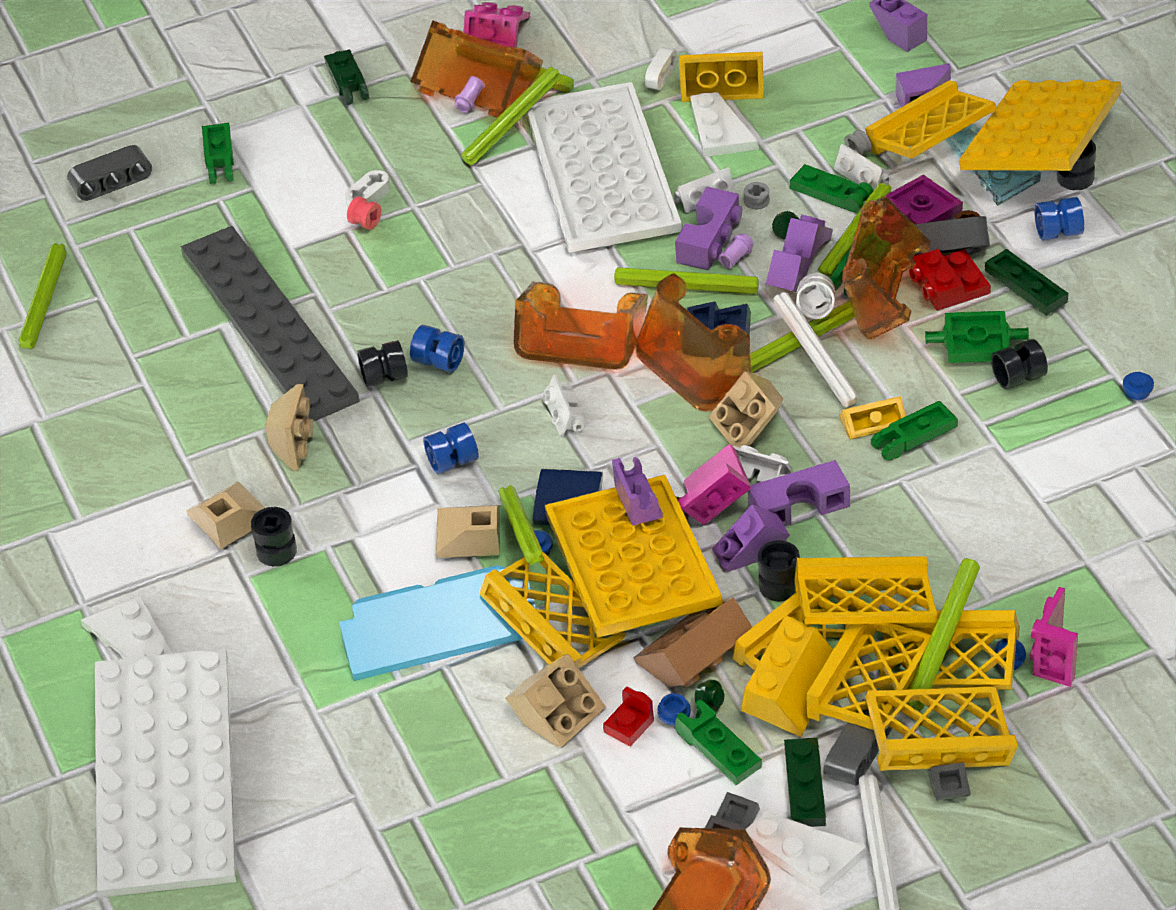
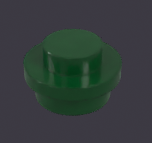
[772,211,800,239]
[695,679,725,712]

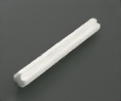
[774,292,858,408]
[859,774,900,910]

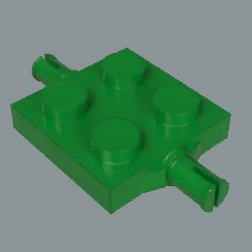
[925,311,1029,363]

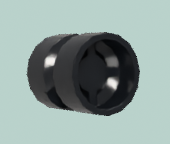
[1057,140,1096,190]
[991,339,1048,389]
[357,340,408,387]
[251,507,297,567]
[758,540,800,602]

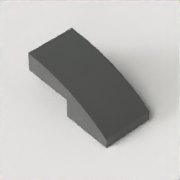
[927,762,971,801]
[697,792,760,858]

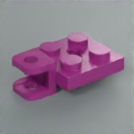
[874,174,963,243]

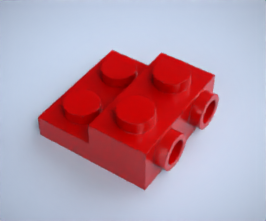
[909,249,991,311]

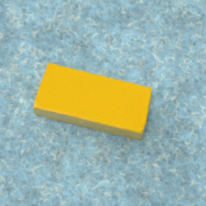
[839,396,906,440]

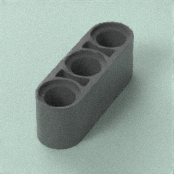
[67,145,152,201]
[903,216,990,257]
[823,699,895,786]

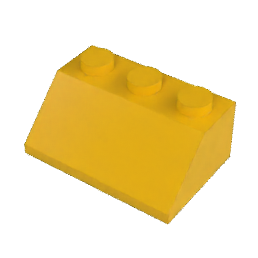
[679,51,764,102]
[741,615,834,737]

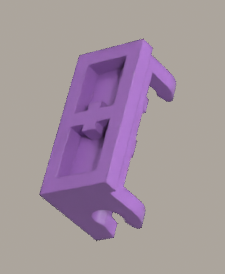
[612,457,663,526]

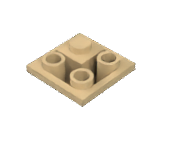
[709,371,783,448]
[265,384,314,471]
[186,481,265,549]
[436,505,500,558]
[505,654,606,747]

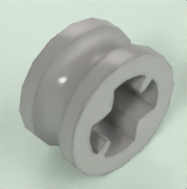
[844,129,871,155]
[744,182,770,210]

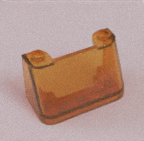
[410,20,543,118]
[842,195,931,339]
[636,273,751,412]
[513,281,648,370]
[652,827,771,910]

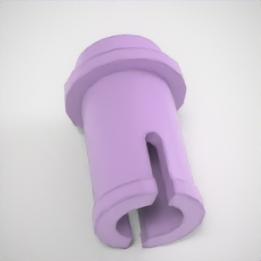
[454,76,485,113]
[718,233,753,269]

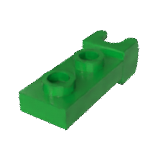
[675,700,762,785]

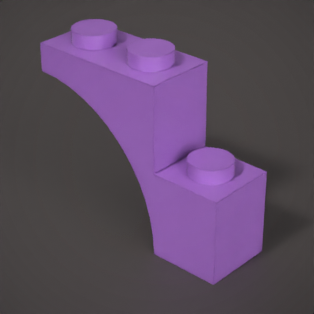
[766,214,833,292]

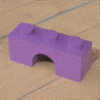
[675,187,743,270]
[748,460,850,526]

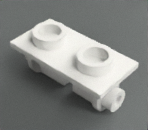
[834,144,891,191]
[674,167,735,213]
[543,374,586,438]
[733,445,793,483]

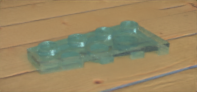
[945,124,1041,206]

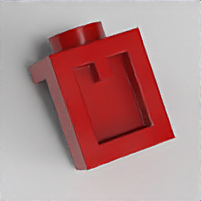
[603,686,654,747]

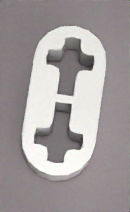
[645,47,677,90]
[345,170,390,208]

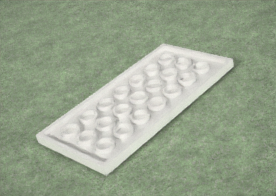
[526,82,682,253]
[95,647,237,898]

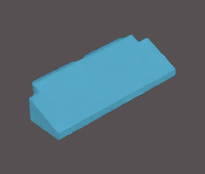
[339,565,537,681]

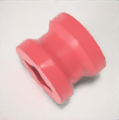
[347,196,382,230]

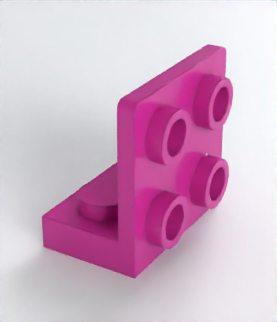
[463,2,531,49]
[678,444,751,525]
[1030,587,1078,687]

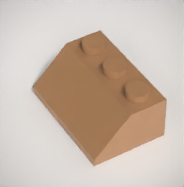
[633,597,752,688]

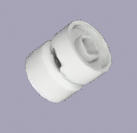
[796,273,835,319]

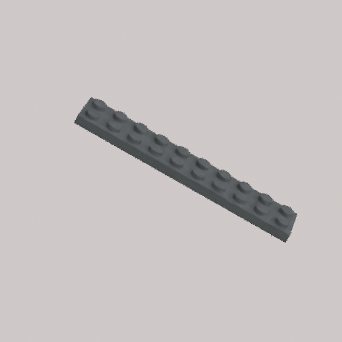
[180,226,360,421]

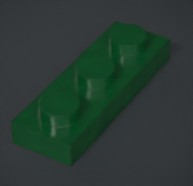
[985,249,1069,316]
[784,738,826,827]

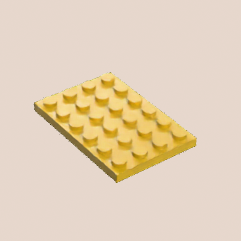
[959,79,1122,171]
[545,475,723,638]

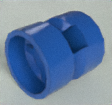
[1034,197,1084,240]
[410,325,465,372]
[423,422,479,474]

